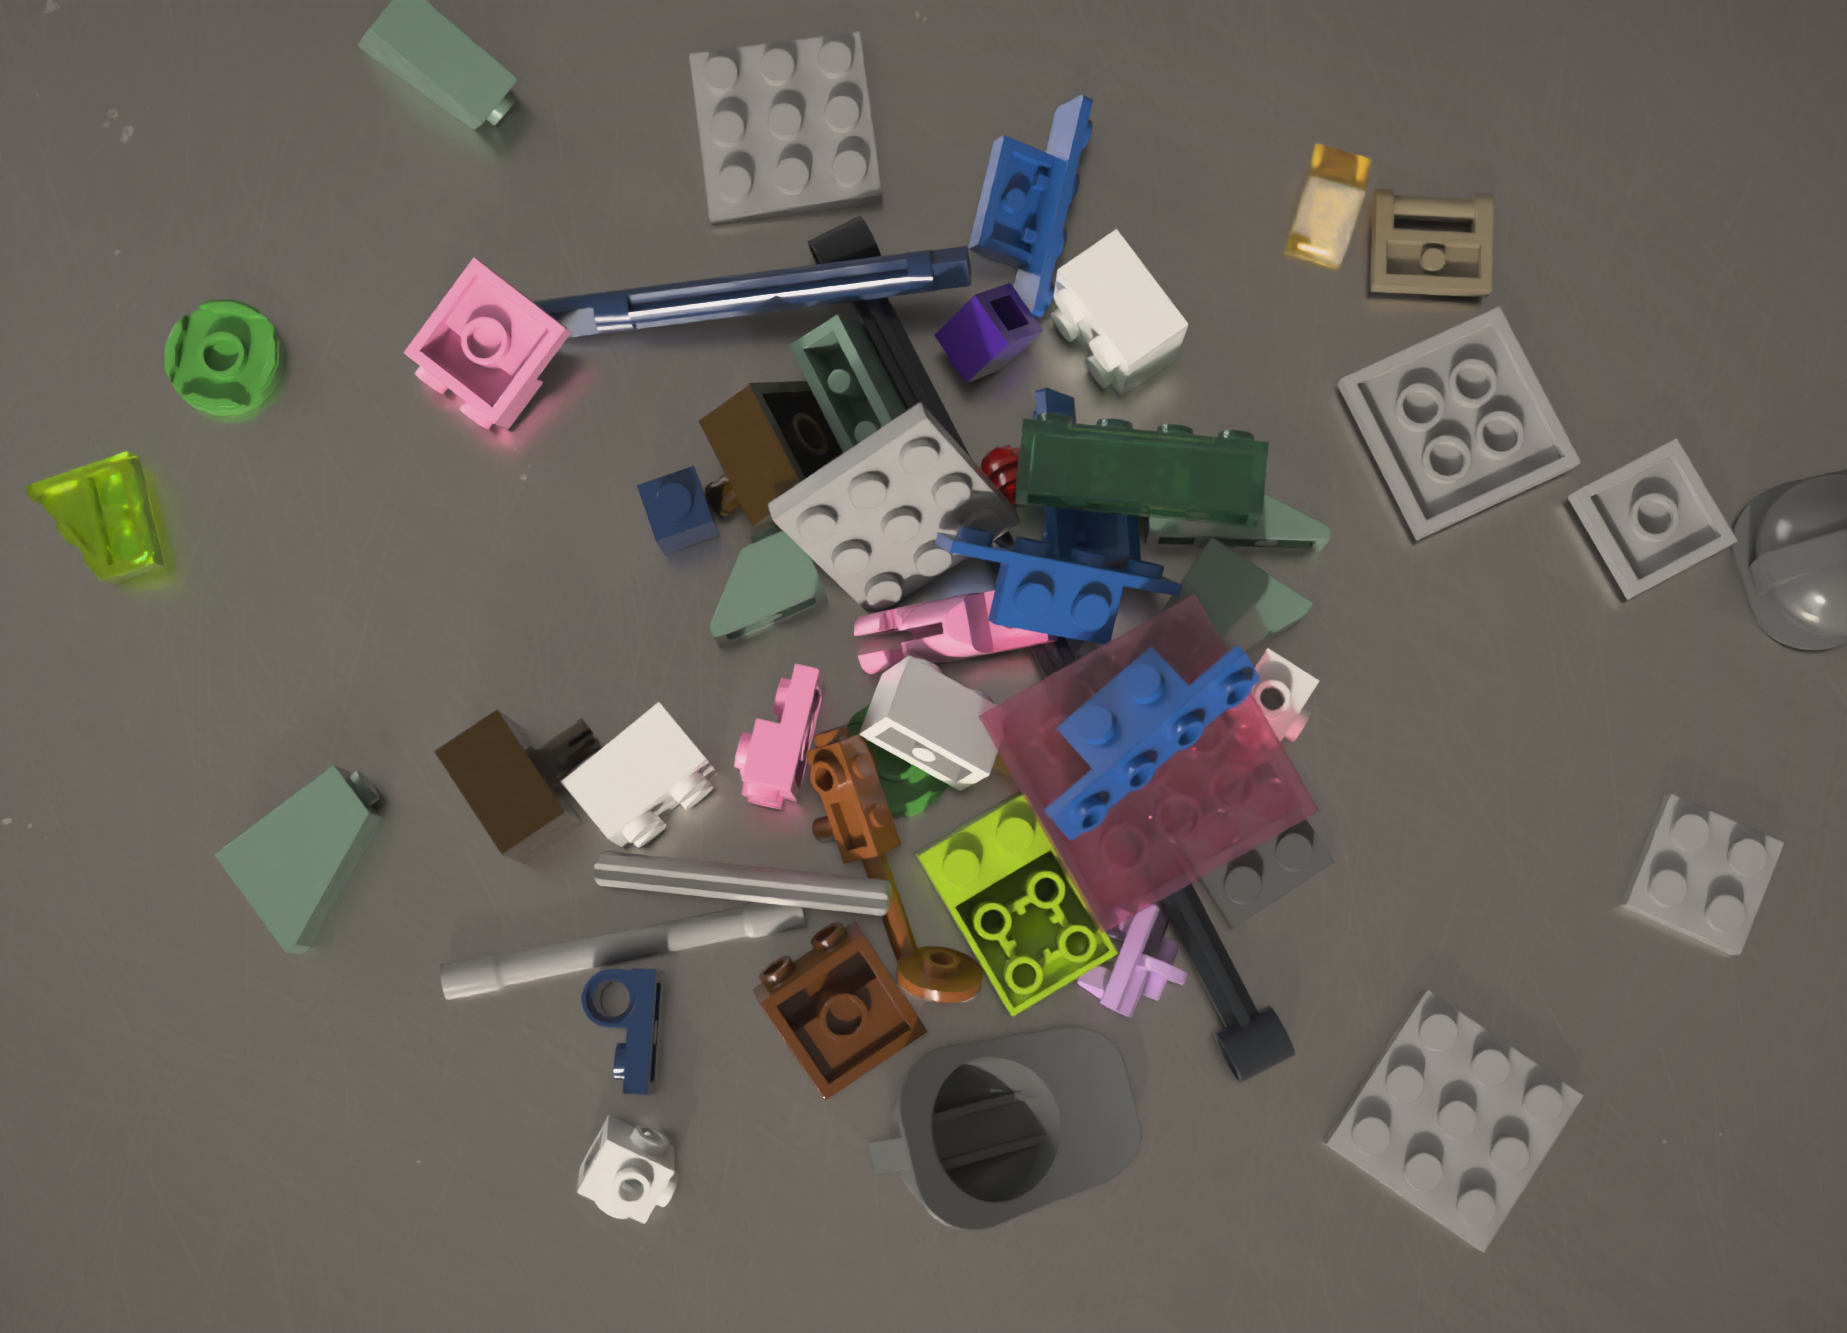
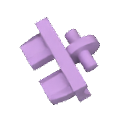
[1078,900,1188,1019]

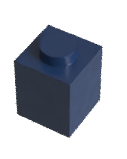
[637,466,720,555]

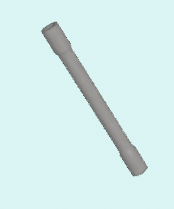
[440,902,807,1000]

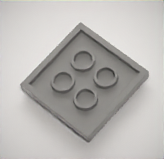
[689,32,883,225]
[1337,306,1581,541]
[768,402,1021,614]
[1323,989,1584,1252]

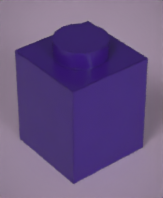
[934,283,1043,383]

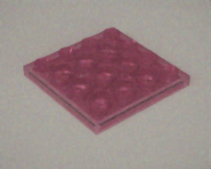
[978,594,1319,934]

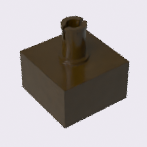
[699,381,843,527]
[434,709,603,864]

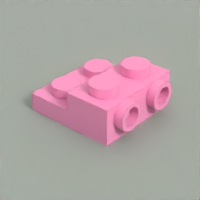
[404,257,572,429]
[735,664,826,809]

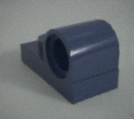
[581,968,663,1095]

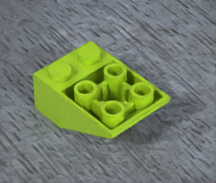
[914,792,1118,1017]

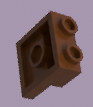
[753,921,928,1100]

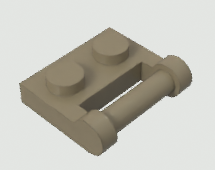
[1370,188,1494,297]

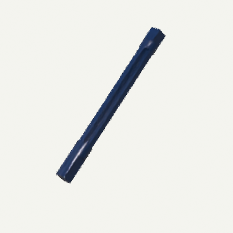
[533,246,972,338]

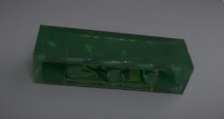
[1016,413,1269,527]

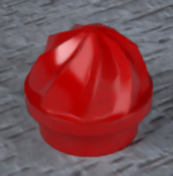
[980,445,1038,505]

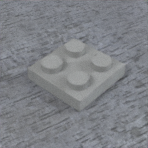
[1568,438,1738,600]
[1620,794,1784,955]

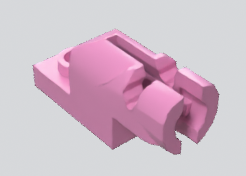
[854,590,1058,675]

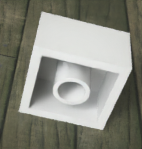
[1051,229,1189,398]
[561,702,718,849]

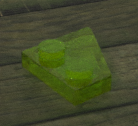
[25,451,165,584]

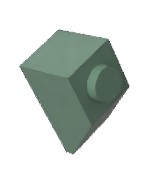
[709,525,828,647]

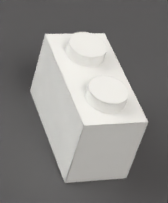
[859,655,1011,791]

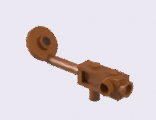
[805,724,983,1003]

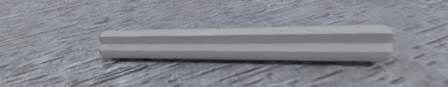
[594,851,892,916]

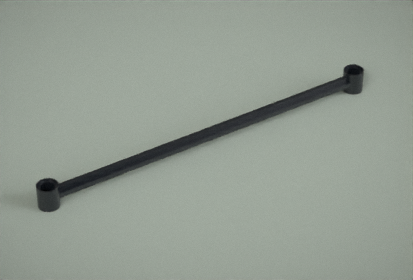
[807,216,1295,1083]

